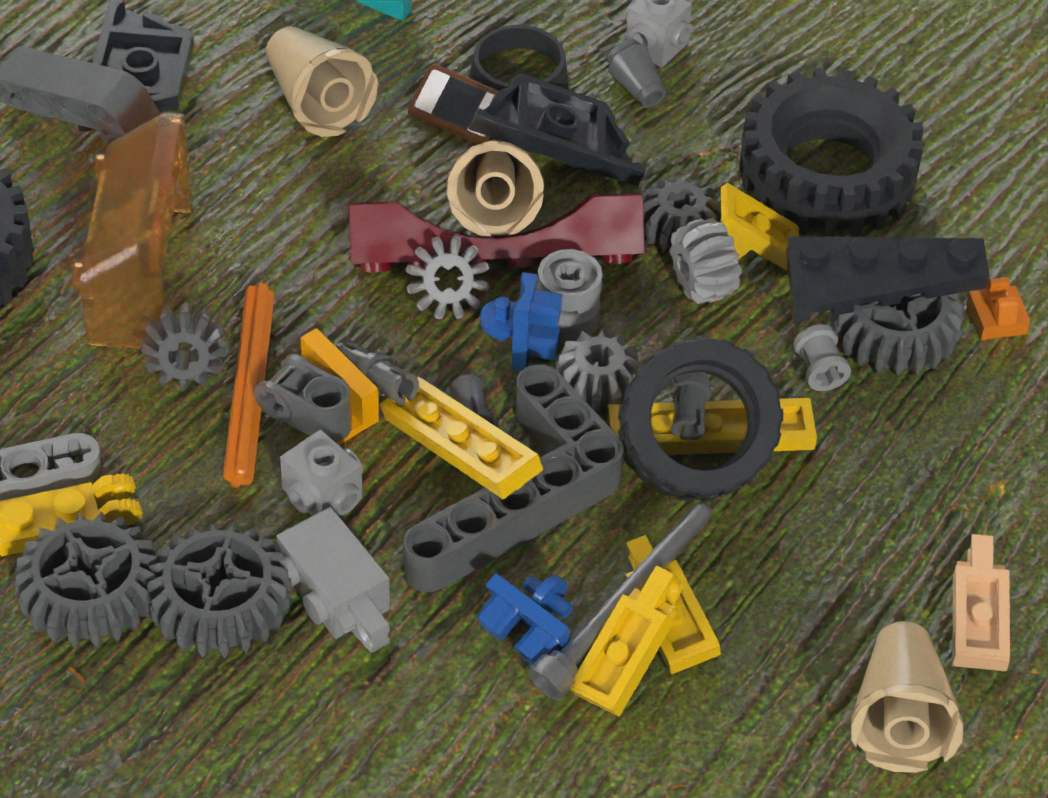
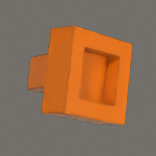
[966,277,1031,340]

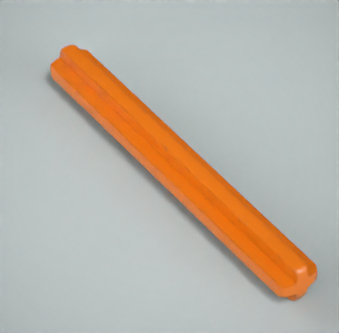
[223,282,275,488]

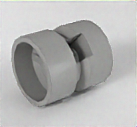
[537,249,603,343]

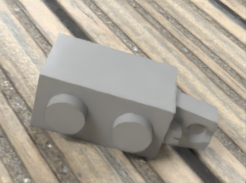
[276,507,390,653]

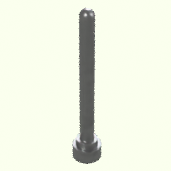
[528,502,712,701]

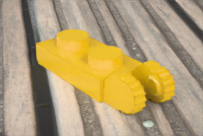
[0,473,143,557]

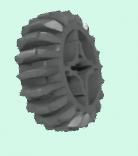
[829,293,964,377]
[14,511,160,649]
[146,521,292,658]

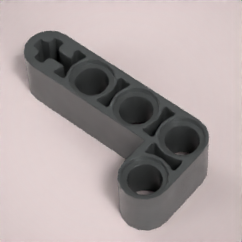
[0,46,168,167]

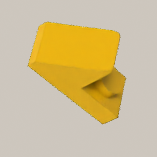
[721,183,799,271]

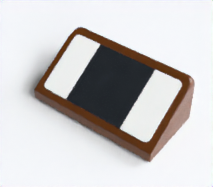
[408,64,499,144]

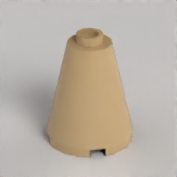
[266,26,379,137]
[447,140,544,237]
[850,621,964,773]

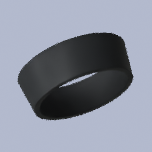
[469,25,569,91]

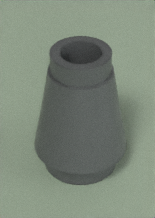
[607,39,666,108]

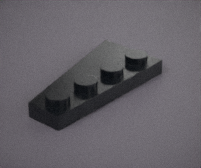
[786,236,989,323]

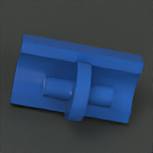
[480,273,563,371]
[477,573,573,665]

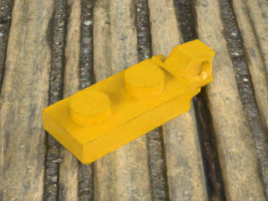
[625,535,721,675]
[570,566,684,717]

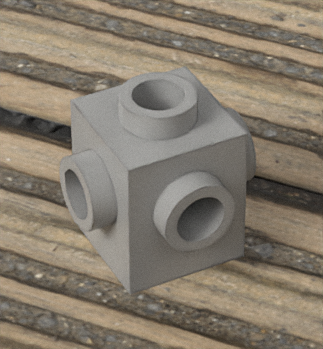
[625,0,692,68]
[280,429,363,516]

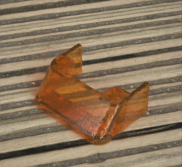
[72,112,192,348]

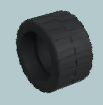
[618,337,783,502]

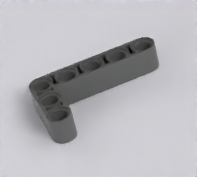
[404,364,623,592]

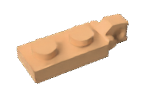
[952,534,1010,671]

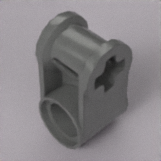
[254,354,352,443]

